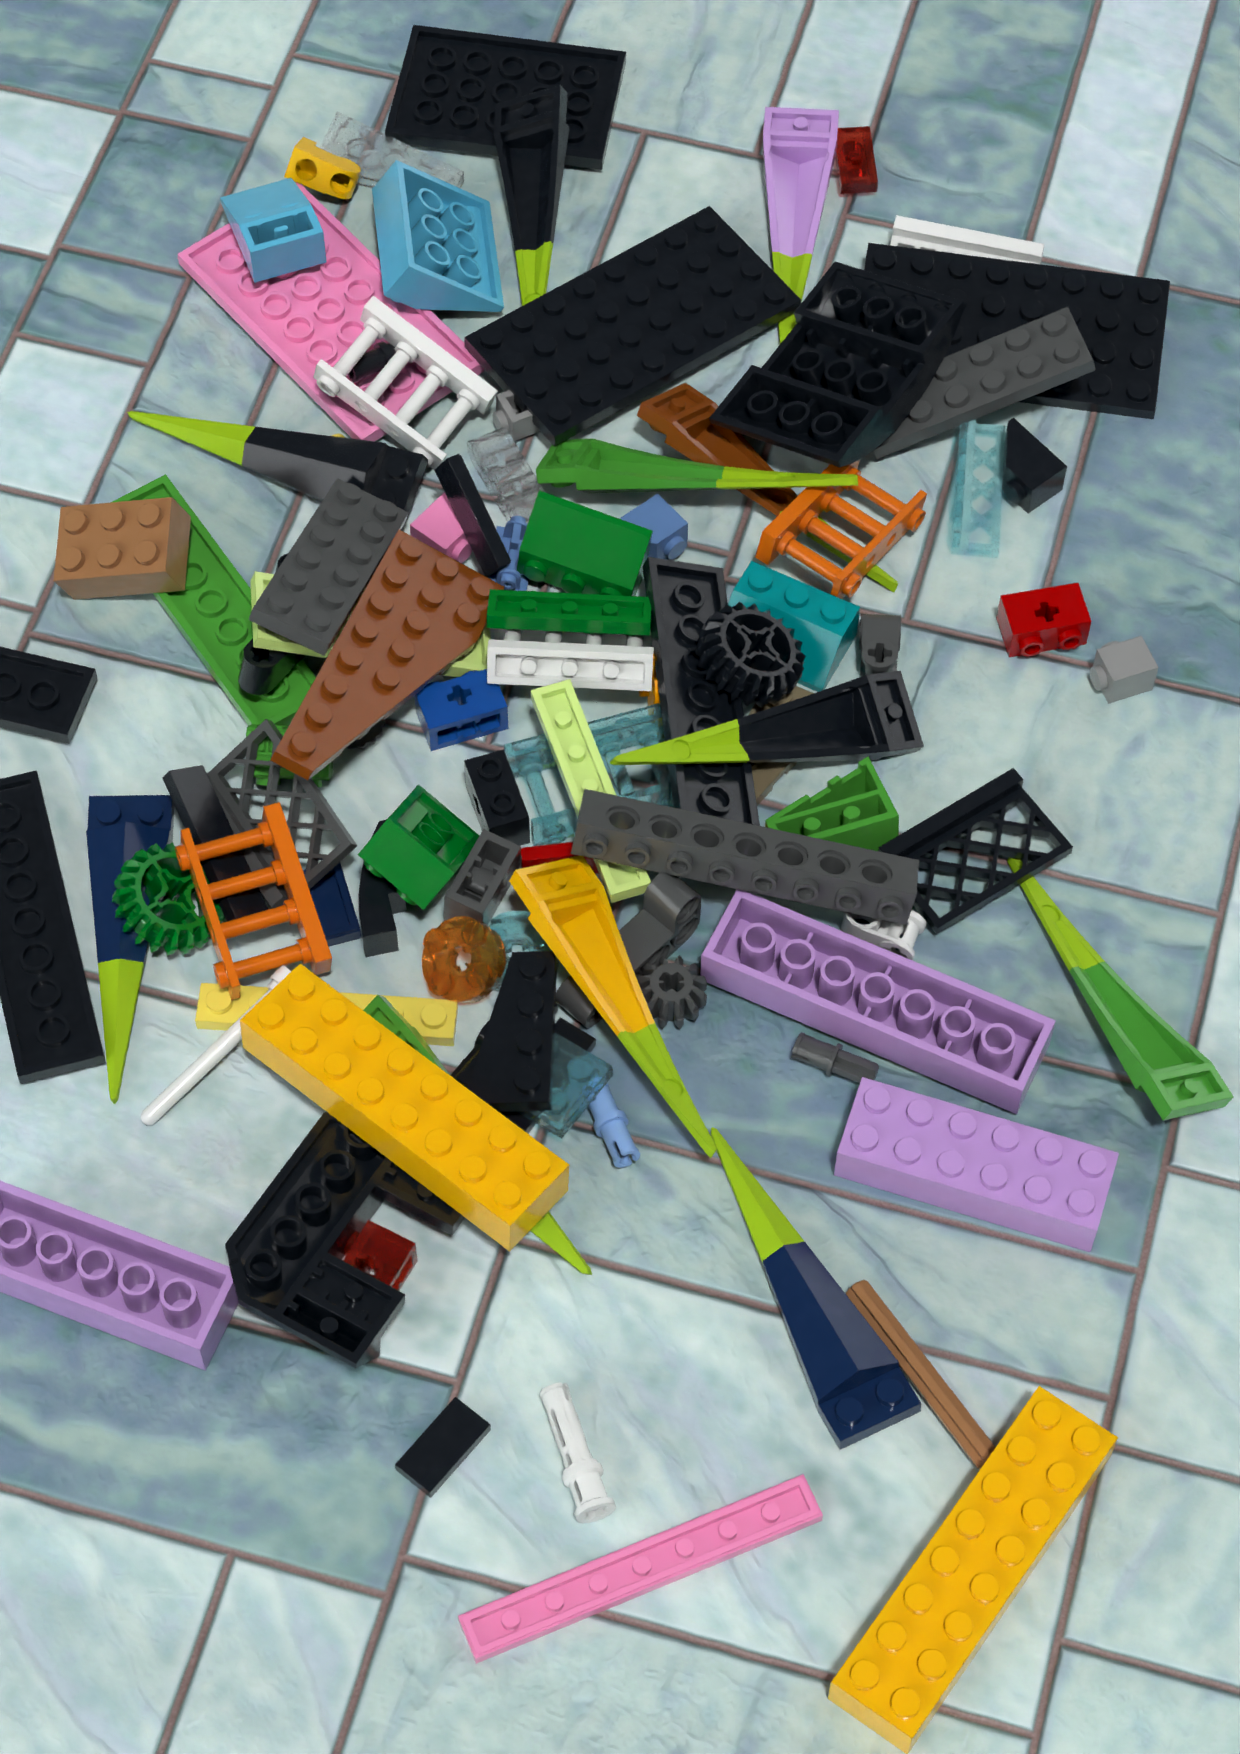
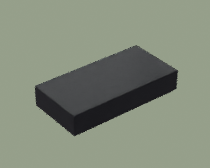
[395,1397,491,1498]

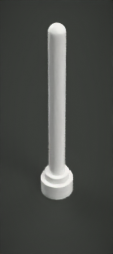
[141,965,291,1125]

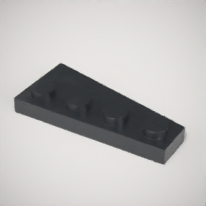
[467,951,557,1112]

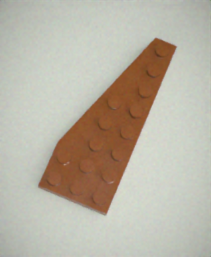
[270,529,505,780]

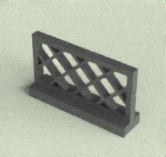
[207,719,357,908]

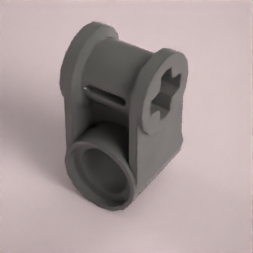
[859,614,901,677]

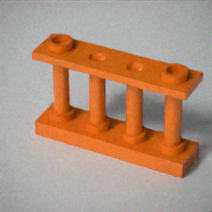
[755,460,927,599]
[175,802,332,1000]

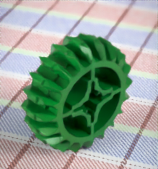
[111,842,225,957]

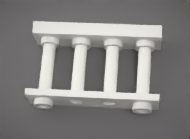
[313,296,498,470]
[487,628,654,692]

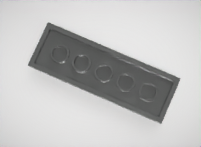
[873,307,1096,459]
[249,478,409,656]

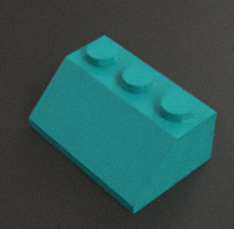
[728,561,860,692]

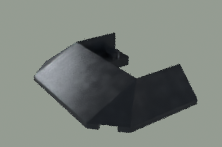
[225,1112,465,1368]

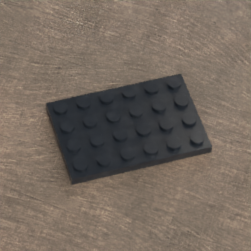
[385,25,626,170]

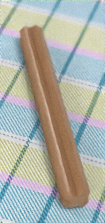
[846,1280,996,1469]

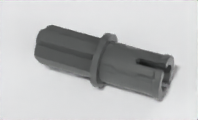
[791,1032,879,1083]

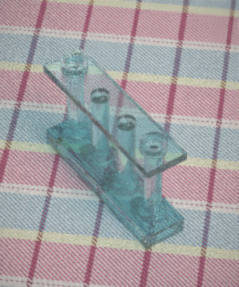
[504,703,673,846]

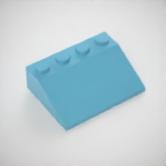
[372,160,504,312]

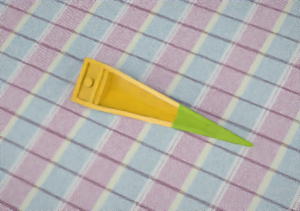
[509,856,716,1158]

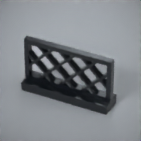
[878,768,1073,934]

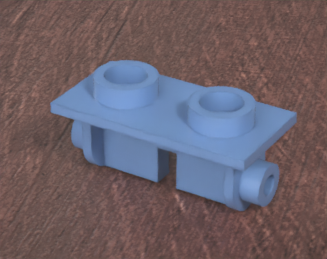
[488,516,529,591]

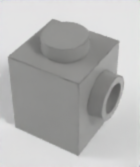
[1090,636,1159,704]

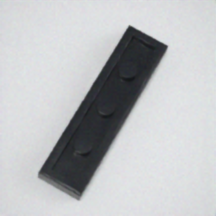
[162,765,268,921]

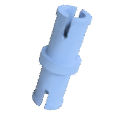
[582,1080,640,1168]

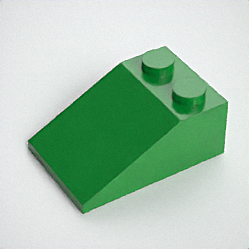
[358,784,480,910]

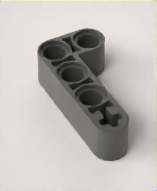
[556,872,701,1028]

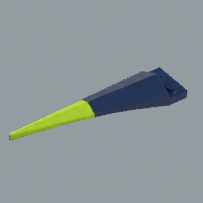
[86,795,174,1104]
[711,1127,921,1450]

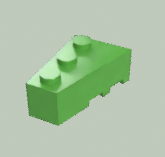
[765,756,899,851]

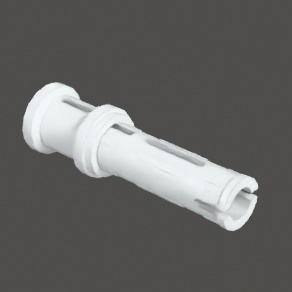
[540,1382,616,1523]

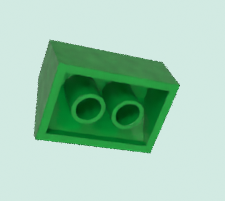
[517,490,653,596]

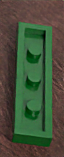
[487,589,651,636]

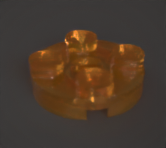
[422,916,506,1003]

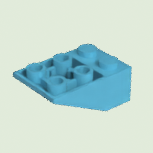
[220,178,327,283]

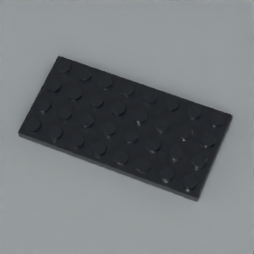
[464,206,802,447]
[864,243,1170,419]

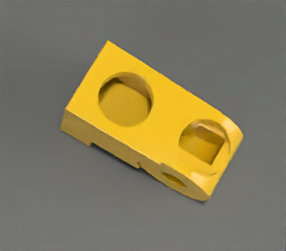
[284,137,361,199]

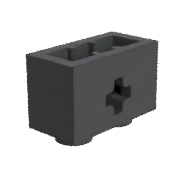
[444,829,521,936]

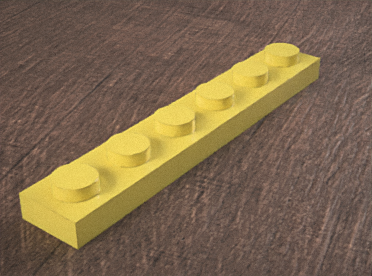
[195,983,458,1046]

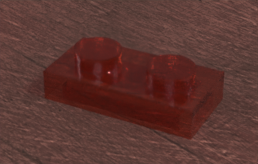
[835,126,878,194]

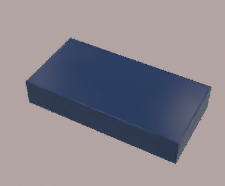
[303,862,362,947]

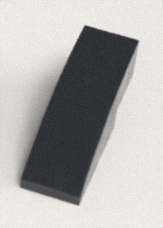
[359,819,407,957]

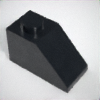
[1001,418,1067,514]

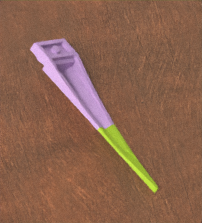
[763,107,839,344]

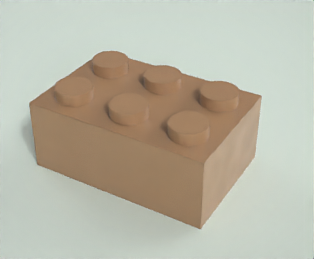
[53,497,191,600]

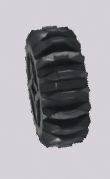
[695,602,806,708]

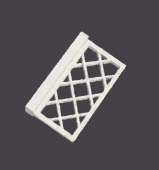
[890,215,1044,264]

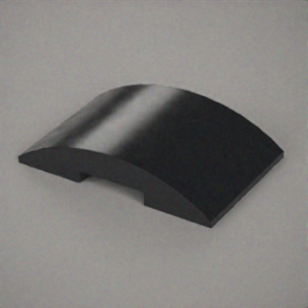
[709,261,965,468]

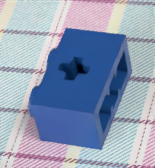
[414,669,509,751]

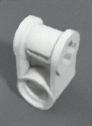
[841,910,927,961]

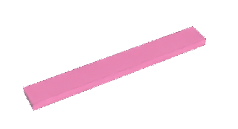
[458,1474,823,1664]

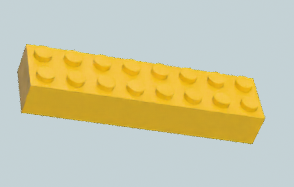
[240,963,569,1252]
[828,1386,1118,1754]

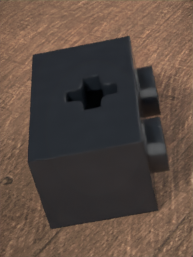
[464,749,530,846]

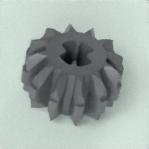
[637,955,707,1029]

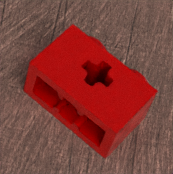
[996,583,1092,657]

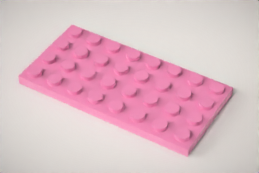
[177,182,484,442]

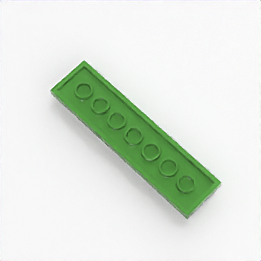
[112,474,316,726]

